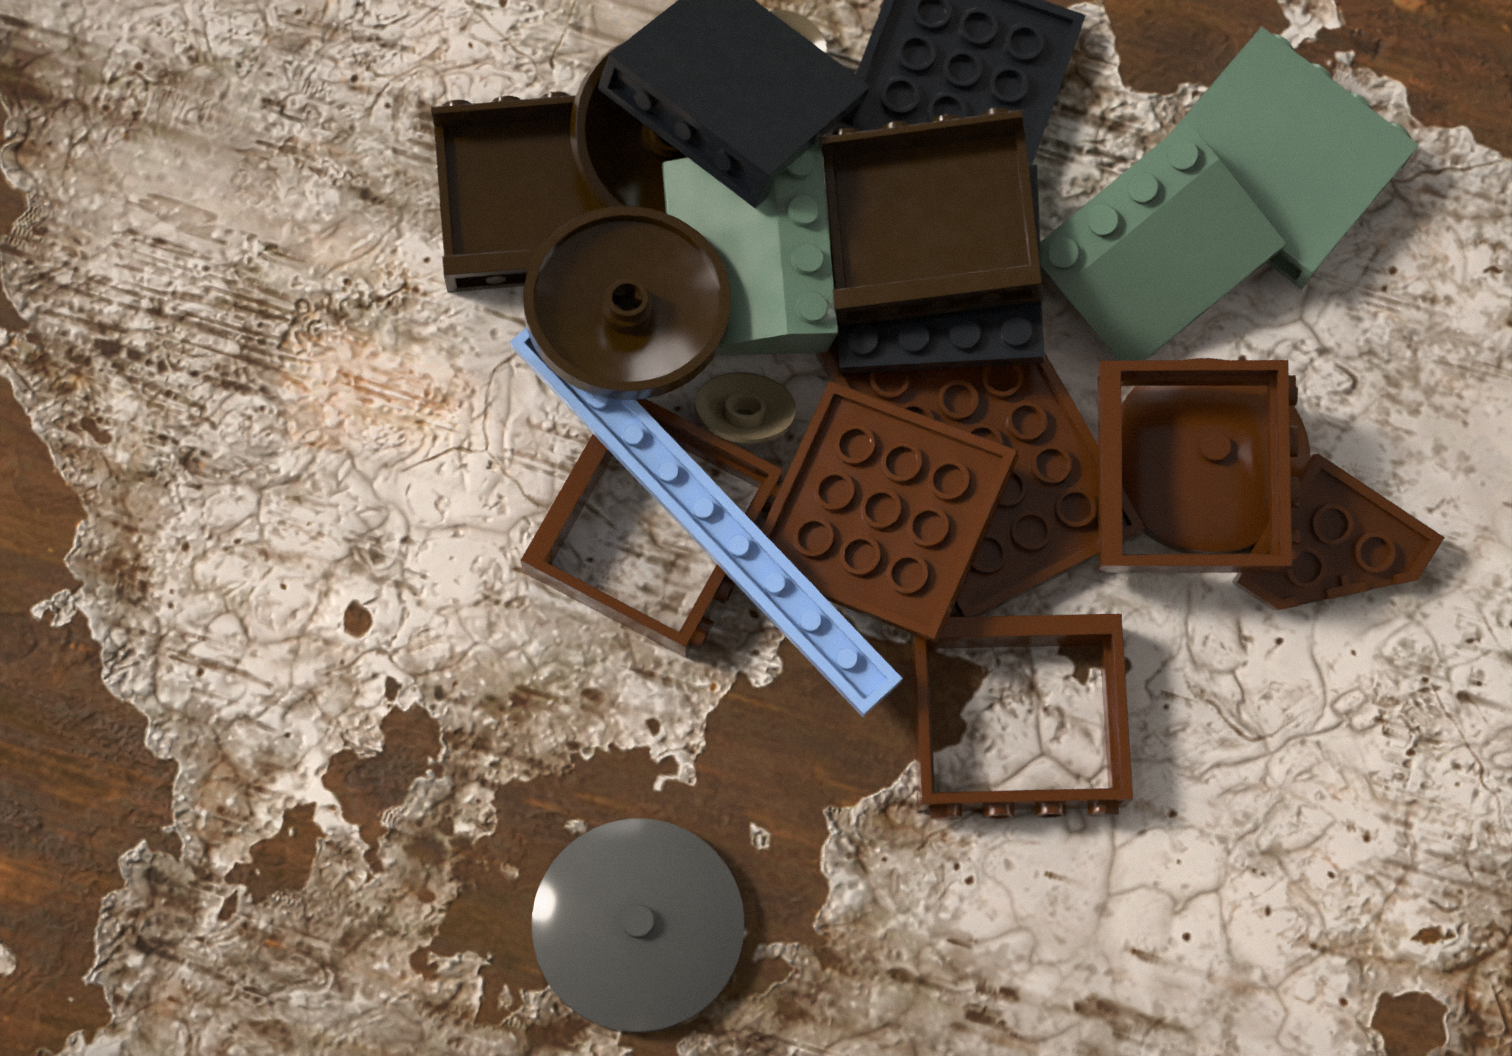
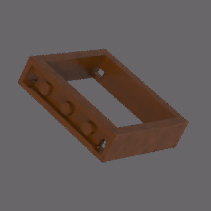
[1097,360,1301,573]
[521,399,783,658]
[910,614,1133,820]

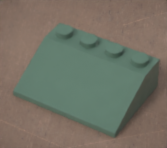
[1041,121,1287,361]
[662,141,838,355]

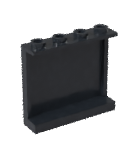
[597,0,871,208]

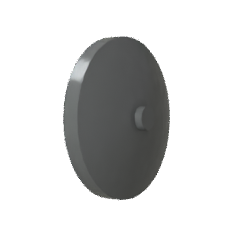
[532,819,744,1033]

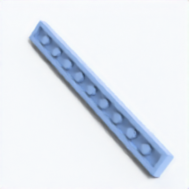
[510,327,903,718]

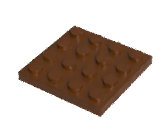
[761,381,1019,644]

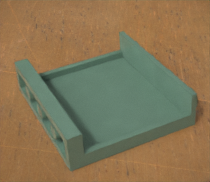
[1168,27,1419,290]

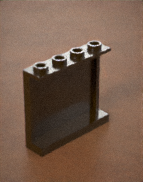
[431,92,604,293]
[819,108,1044,326]

